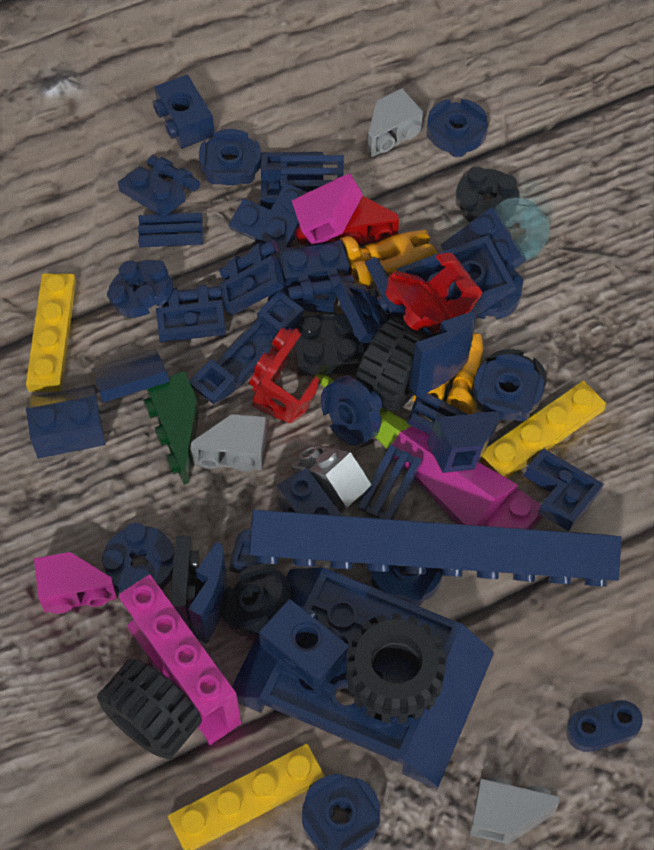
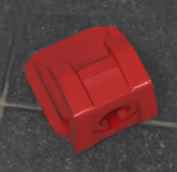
[385,253,483,334]
[248,327,319,424]

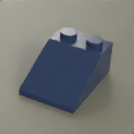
[397,235,516,336]

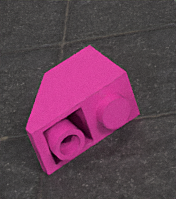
[292,173,363,246]
[34,552,117,614]

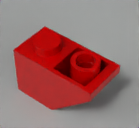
[334,196,399,245]

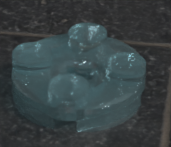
[494,198,549,263]

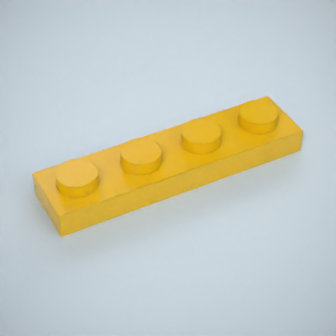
[26,273,76,392]
[480,380,607,479]
[167,744,325,850]

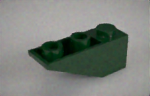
[143,371,199,485]

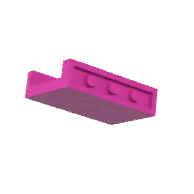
[119,574,241,745]

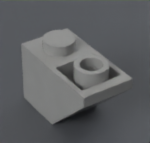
[368,88,423,158]
[191,414,267,472]
[291,445,372,508]
[470,777,560,844]

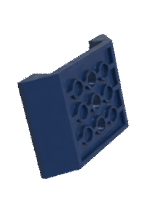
[232,567,494,790]

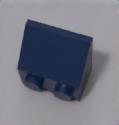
[26,384,106,459]

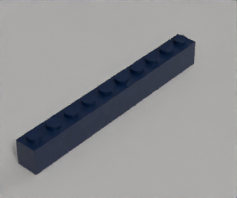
[248,509,622,587]

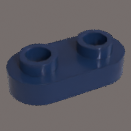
[566,700,643,752]

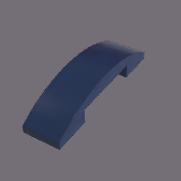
[189,291,304,404]

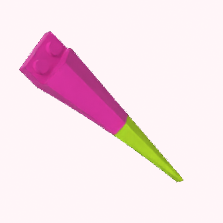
[314,374,543,529]

